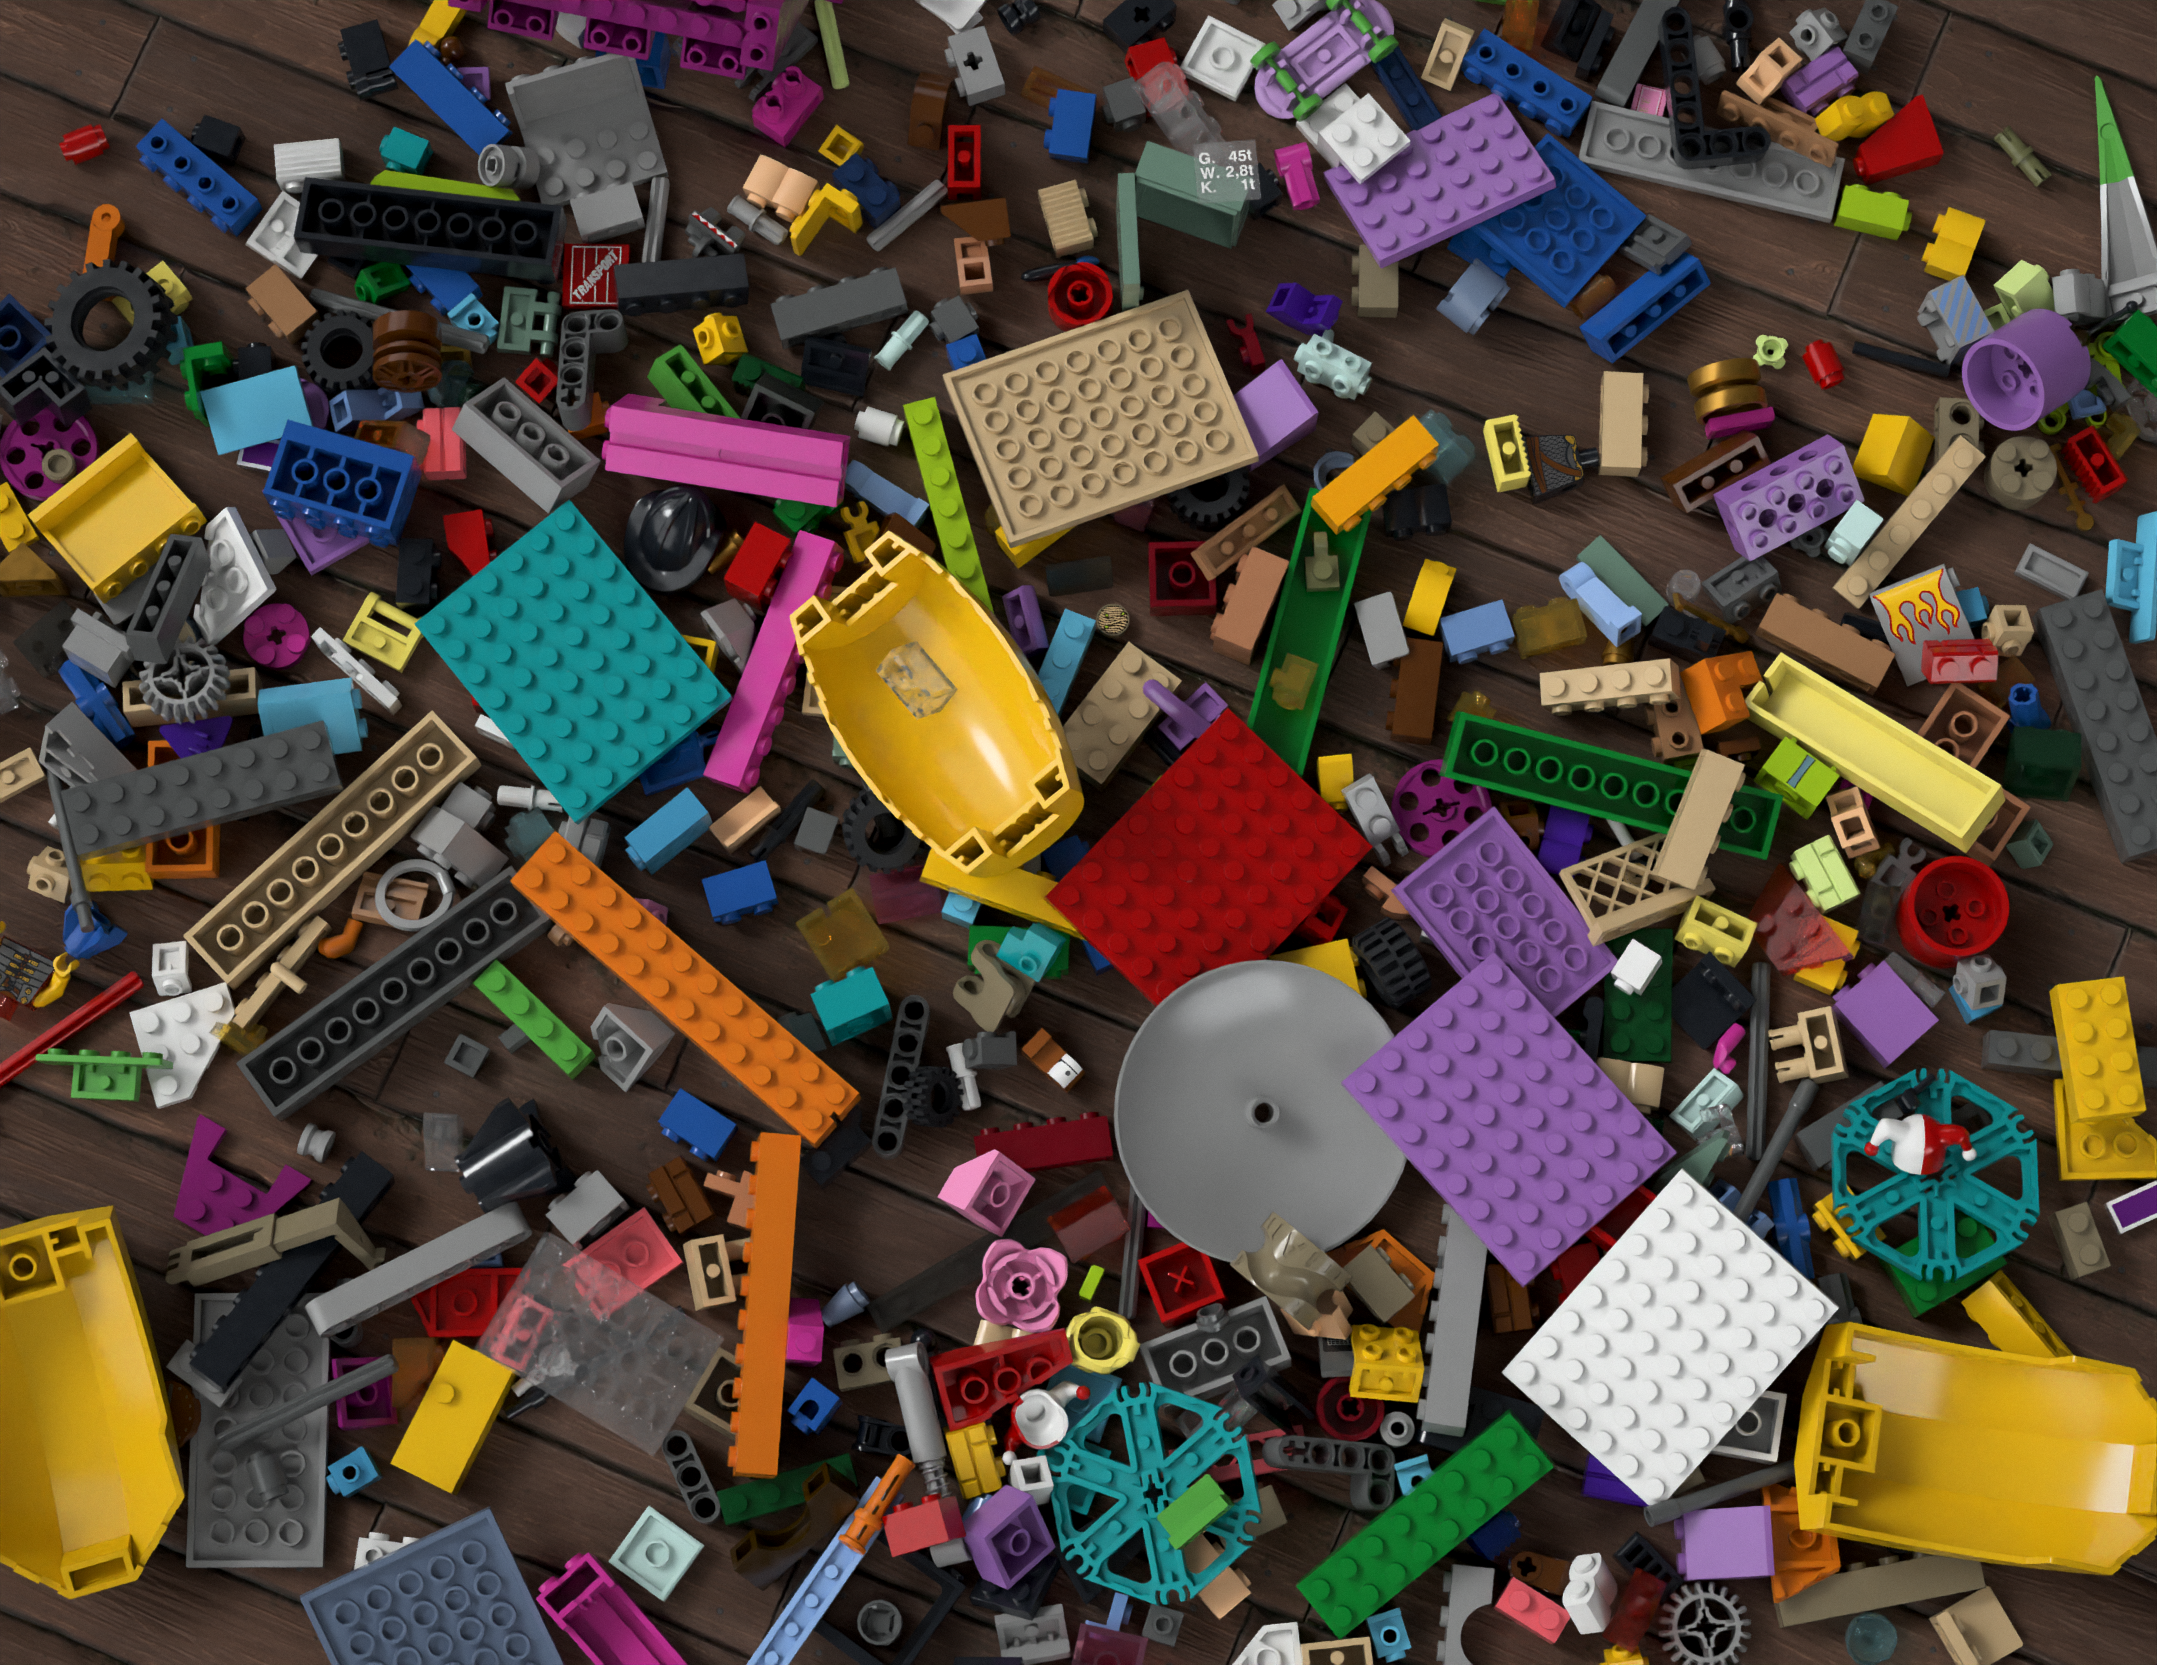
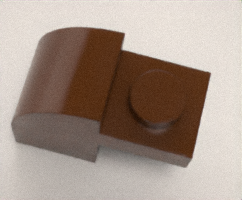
[907,72,953,150]

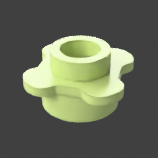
[1753,335,1788,369]

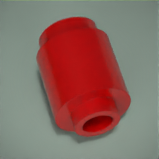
[59,124,110,165]
[1802,339,1845,390]

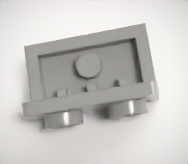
[994,1604,1071,1665]

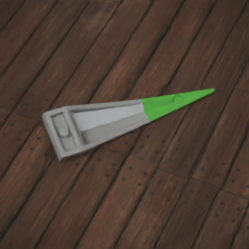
[2095,75,2157,326]

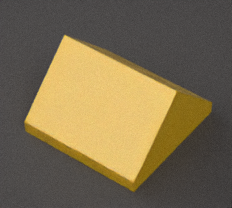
[1852,414,1935,496]

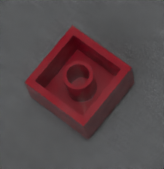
[1148,541,1216,616]

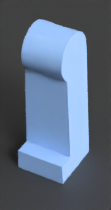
[845,460,931,530]
[1559,562,1642,647]

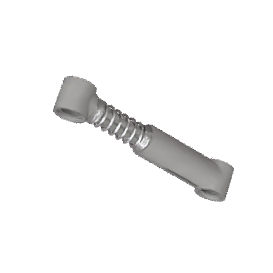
[885,1342,973,1568]

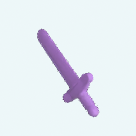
[1143,679,1221,739]

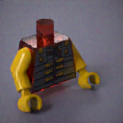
[0,921,80,1022]

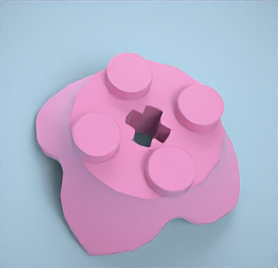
[975,1239,1068,1333]

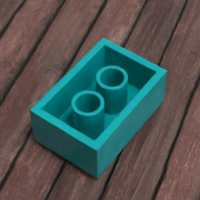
[810,966,893,1046]

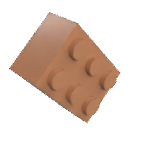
[1210,546,1289,666]

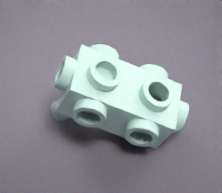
[1294,329,1372,400]

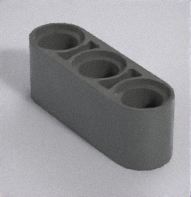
[661,1430,722,1525]

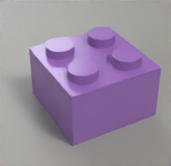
[963,1484,1055,1590]

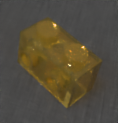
[1510,597,1588,659]

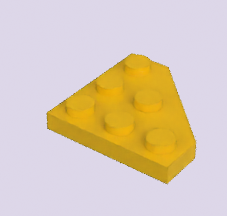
[2053,1079,2157,1181]

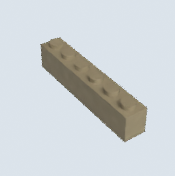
[1771,1552,1986,1628]

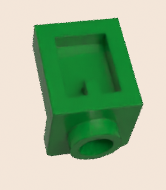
[354,262,411,305]

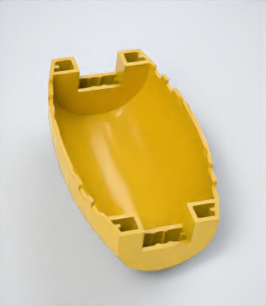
[789,531,1084,878]

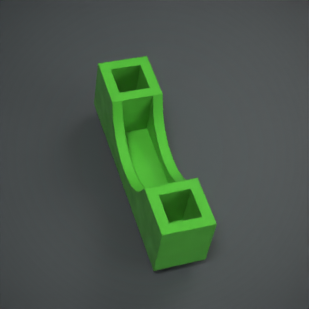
[473,959,596,1080]

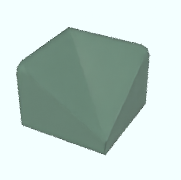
[2005,819,2054,869]

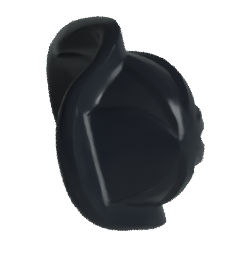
[624,484,727,596]

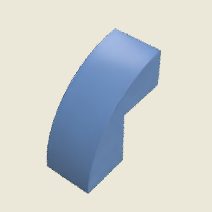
[328,387,424,432]

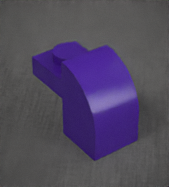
[1266,283,1343,337]

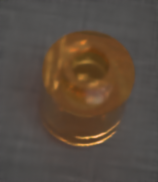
[1569,273,1617,321]

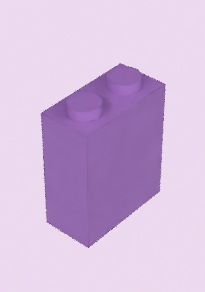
[1832,961,1939,1069]

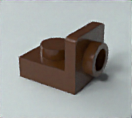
[1715,736,1761,764]

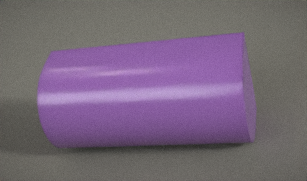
[1002,585,1049,658]

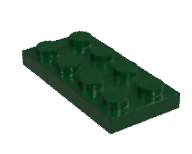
[1603,928,1673,1063]

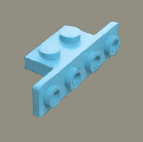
[2105,511,2157,644]

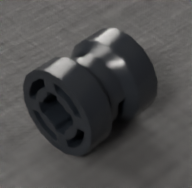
[997,0,1041,36]

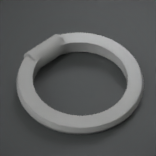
[375,859,456,931]

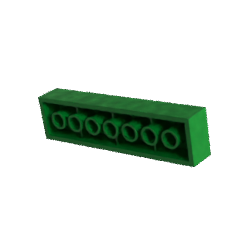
[1296,1409,1554,1640]

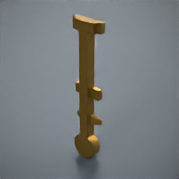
[2049,443,2094,532]
[1672,592,1749,643]

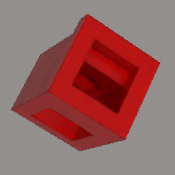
[515,357,558,404]
[1293,894,1348,946]

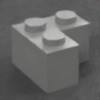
[410,805,509,888]

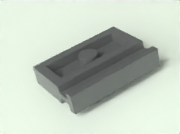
[1618,214,1692,275]

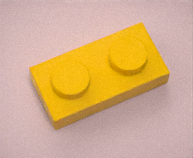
[0,482,40,554]

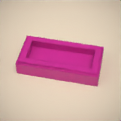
[1705,407,1775,440]

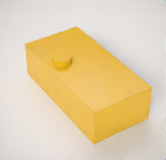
[390,1340,518,1496]

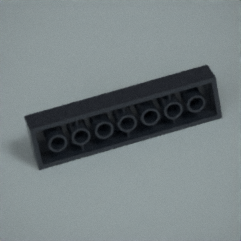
[293,177,567,282]

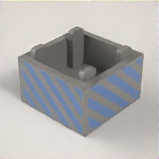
[1917,275,1994,366]

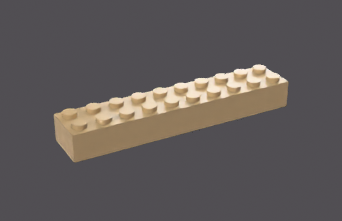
[183,710,482,990]

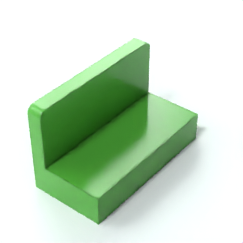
[1157,1474,1235,1550]

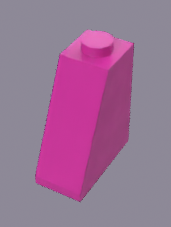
[785,1297,824,1368]

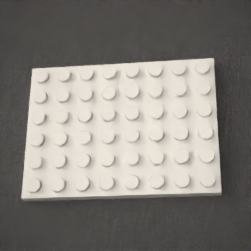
[1501,1168,1840,1506]

